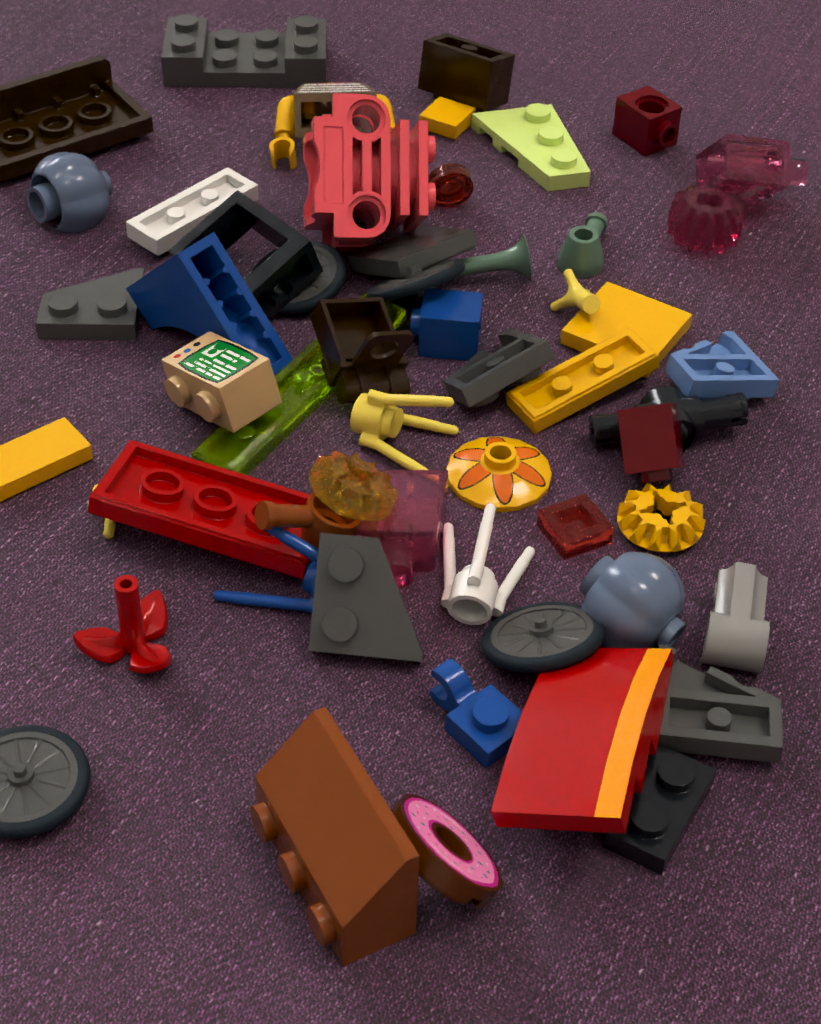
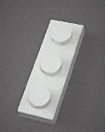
[126,167,259,256]

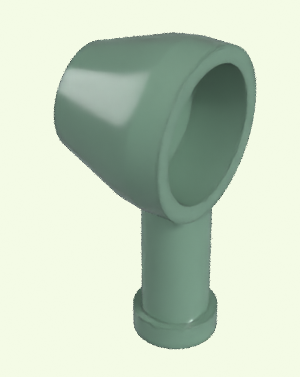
[557,212,608,279]

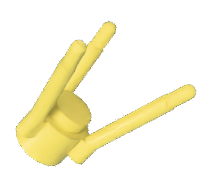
[350,389,459,491]

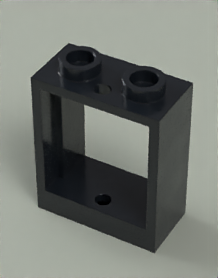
[168,190,323,320]

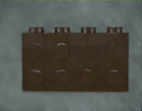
[0,56,154,182]

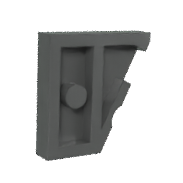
[36,268,145,340]
[308,533,424,662]
[658,644,783,763]

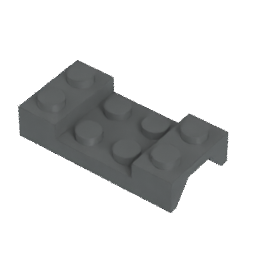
[161,14,327,88]

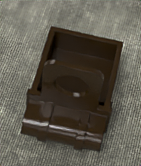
[310,297,414,404]

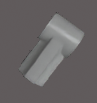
[701,562,770,674]

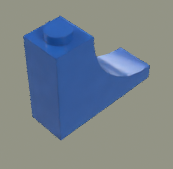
[126,232,295,375]

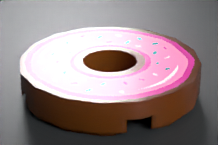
[391,794,503,908]

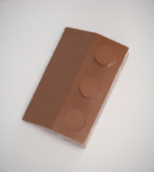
[250,706,420,966]

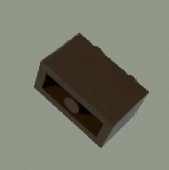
[418,33,515,113]

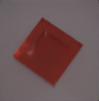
[537,493,614,560]

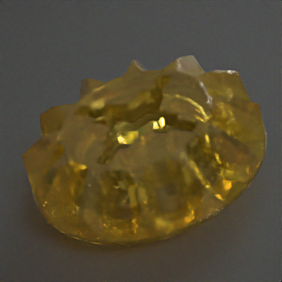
[309,450,399,522]

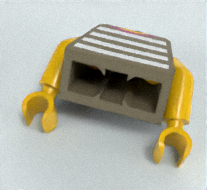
[269,82,396,169]

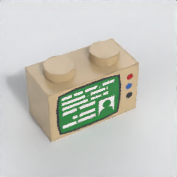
[161,331,282,433]

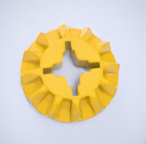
[617,483,706,553]

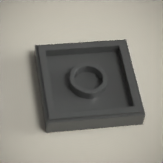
[348,226,478,279]

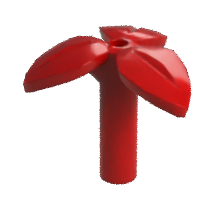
[73,575,172,674]

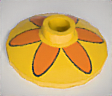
[446,436,552,512]

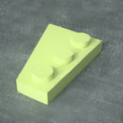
[471,103,591,191]

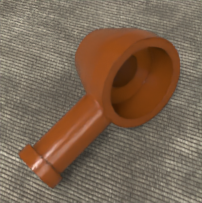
[254,490,362,549]

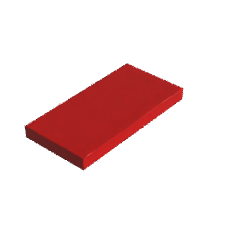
[87,440,312,579]

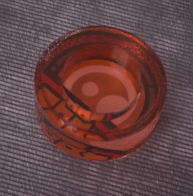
[428,163,474,207]

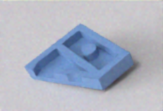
[665,331,780,400]

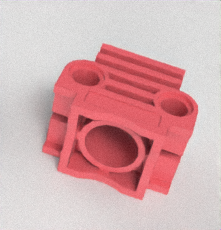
[303,93,436,253]

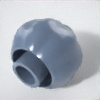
[26,152,113,233]
[580,552,687,648]

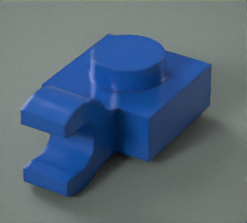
[429,659,522,768]

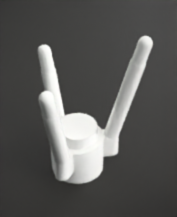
[440,503,535,625]

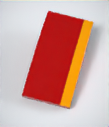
[491,648,674,834]

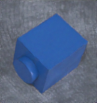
[410,288,483,361]

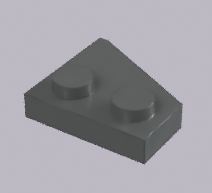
[443,328,555,408]

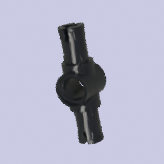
[589,386,749,452]

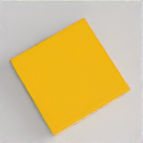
[560,281,692,378]

